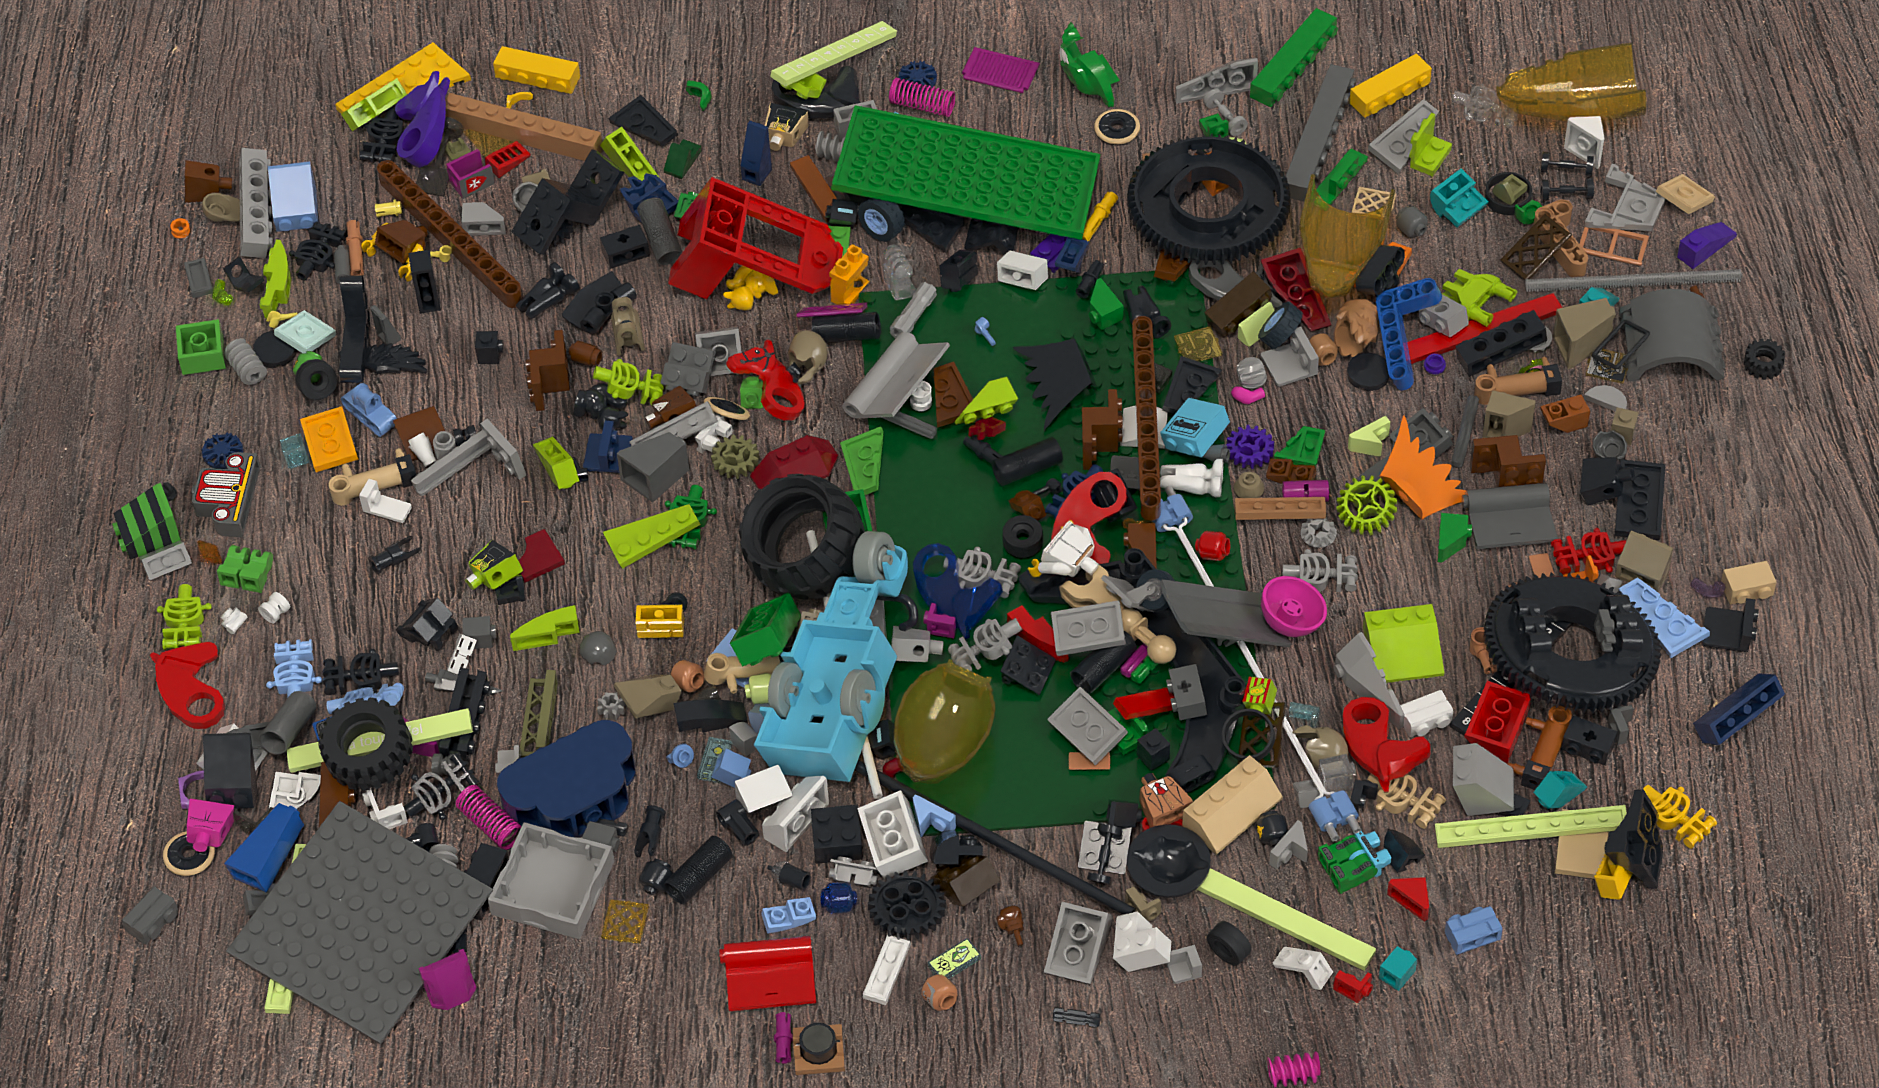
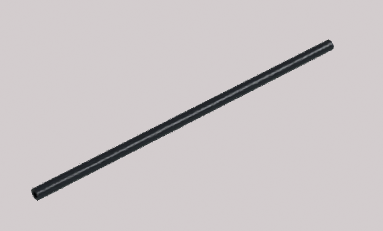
[854,760,1136,915]

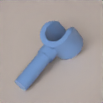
[975,317,996,346]

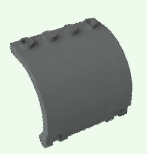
[1620,289,1725,382]

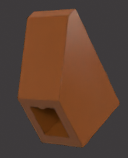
[1540,394,1590,433]

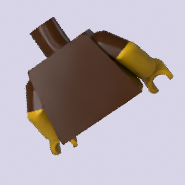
[361,220,428,282]

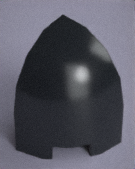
[1384,829,1425,873]

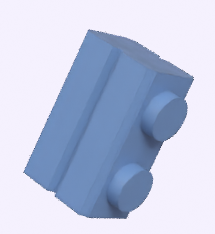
[1445,906,1503,955]

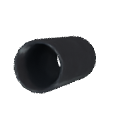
[812,312,881,343]
[992,437,1063,486]
[1070,630,1137,694]
[664,835,733,905]

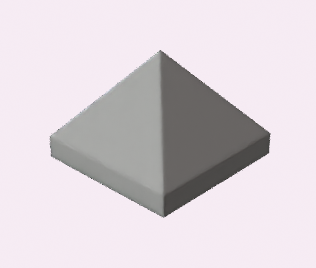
[1597,574,1623,593]

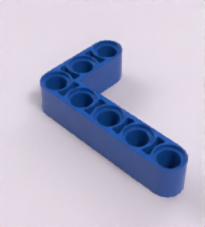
[1376,278,1442,390]

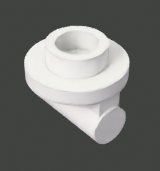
[221,607,247,634]

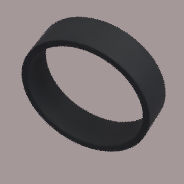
[1485,172,1532,215]
[1222,709,1275,761]

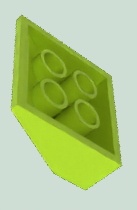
[1363,604,1444,683]

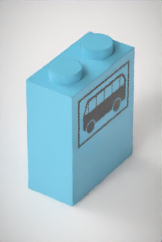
[1160,398,1230,457]

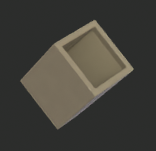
[1553,298,1616,369]

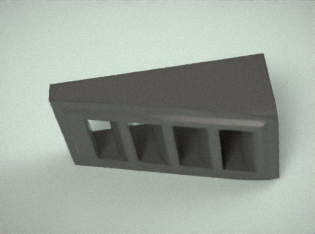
[371,305,401,345]

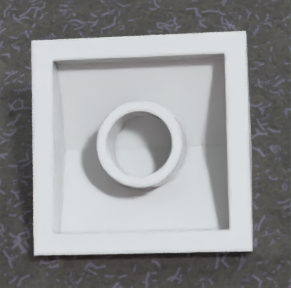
[1120,405,1168,448]

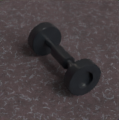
[1541,151,1594,177]
[1540,178,1594,201]
[1087,823,1122,885]

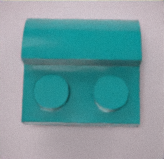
[1430,168,1488,228]

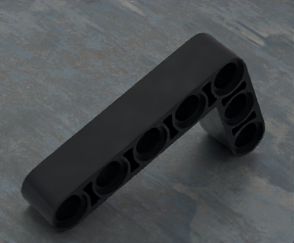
[339,275,370,383]

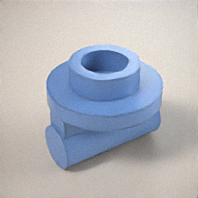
[666,744,694,767]

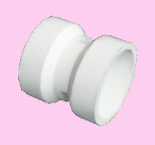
[910,381,932,411]
[258,592,290,624]

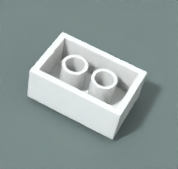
[857,790,928,879]

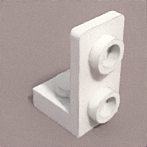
[359,479,412,523]
[362,788,408,829]
[1273,947,1333,990]

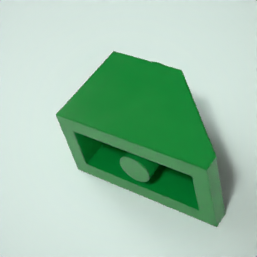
[1089,278,1124,330]
[1437,513,1472,563]

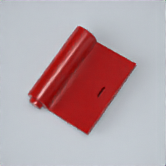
[719,936,816,1011]

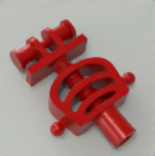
[1551,528,1627,575]

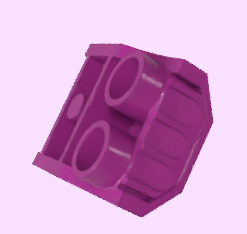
[418,949,477,1010]

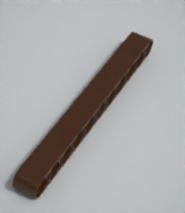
[377,160,522,308]
[1132,316,1161,521]

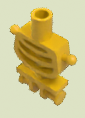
[1643,785,1717,849]

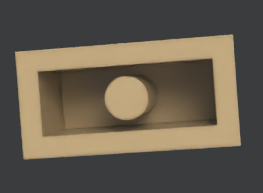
[1721,561,1776,605]

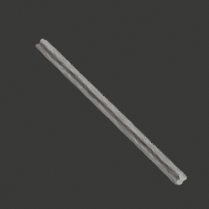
[1525,269,1742,292]

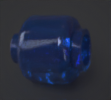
[820,883,857,913]

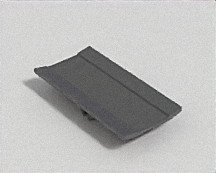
[1160,579,1292,647]

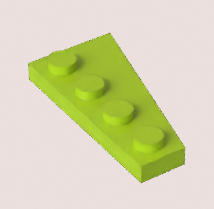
[603,504,701,569]

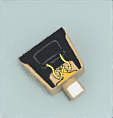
[765,103,809,151]

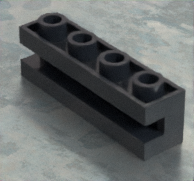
[439,667,491,761]

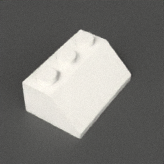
[762,776,829,852]

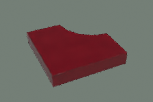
[518,529,565,583]

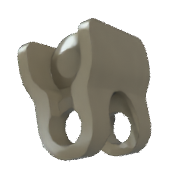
[611,297,645,356]

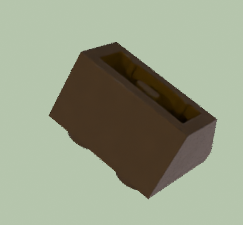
[930,855,1000,907]

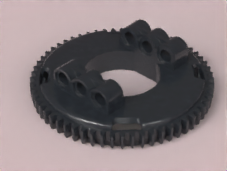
[1127,133,1291,265]
[1483,572,1661,713]

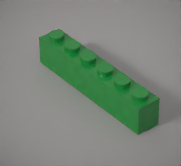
[1250,8,1338,107]

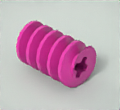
[1267,1051,1321,1088]

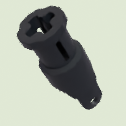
[368,536,421,574]
[634,805,666,858]

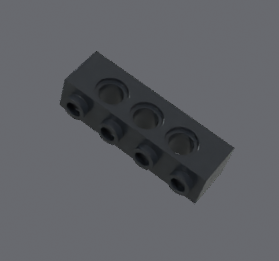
[1455,310,1547,377]

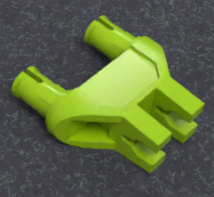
[1442,269,1517,327]

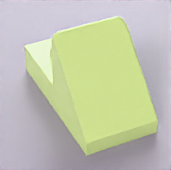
[1348,416,1390,456]

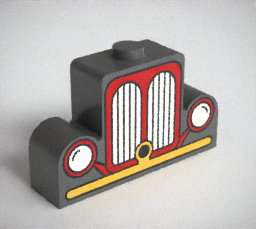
[192,452,261,537]

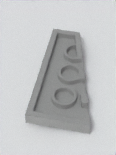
[1368,99,1439,174]

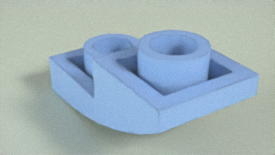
[761,897,816,933]

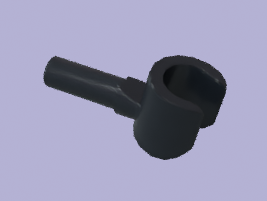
[786,362,802,383]
[572,457,588,482]
[1032,478,1062,495]

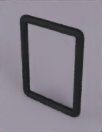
[1592,320,1650,369]

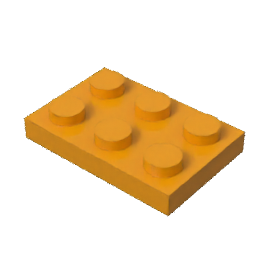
[300,406,358,472]

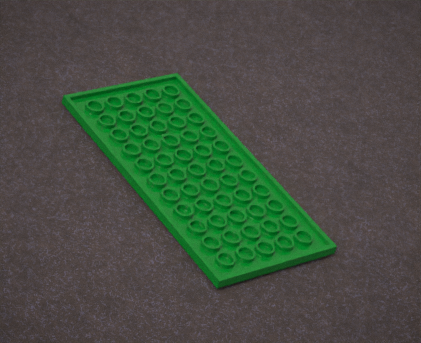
[831,105,1101,240]

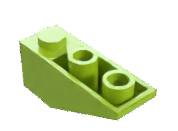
[955,377,1018,424]

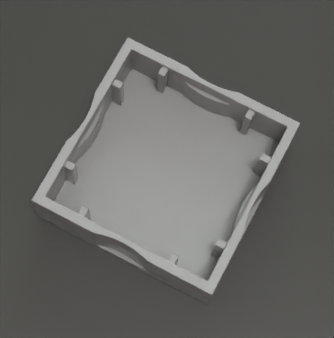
[488,822,615,939]

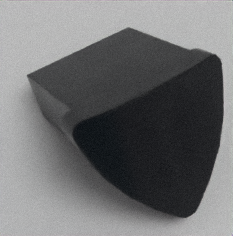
[495,575,526,605]

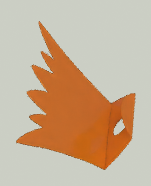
[1380,415,1466,520]

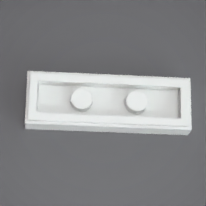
[863,935,910,1005]

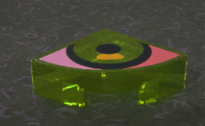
[1518,359,1543,374]

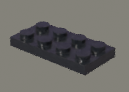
[1614,459,1666,541]

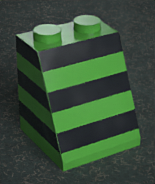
[112,483,181,560]

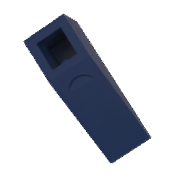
[740,120,772,186]

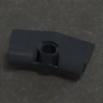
[562,271,637,334]

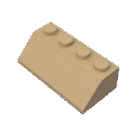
[1182,755,1283,855]

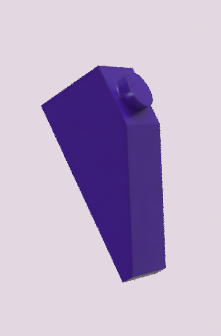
[1677,222,1737,269]

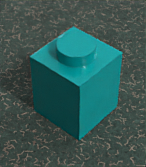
[1379,946,1417,991]

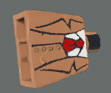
[1139,773,1193,828]

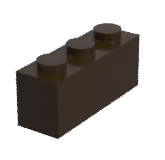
[1204,271,1272,338]

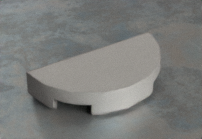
[1584,385,1627,412]

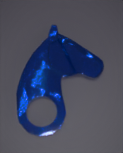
[913,543,1003,639]

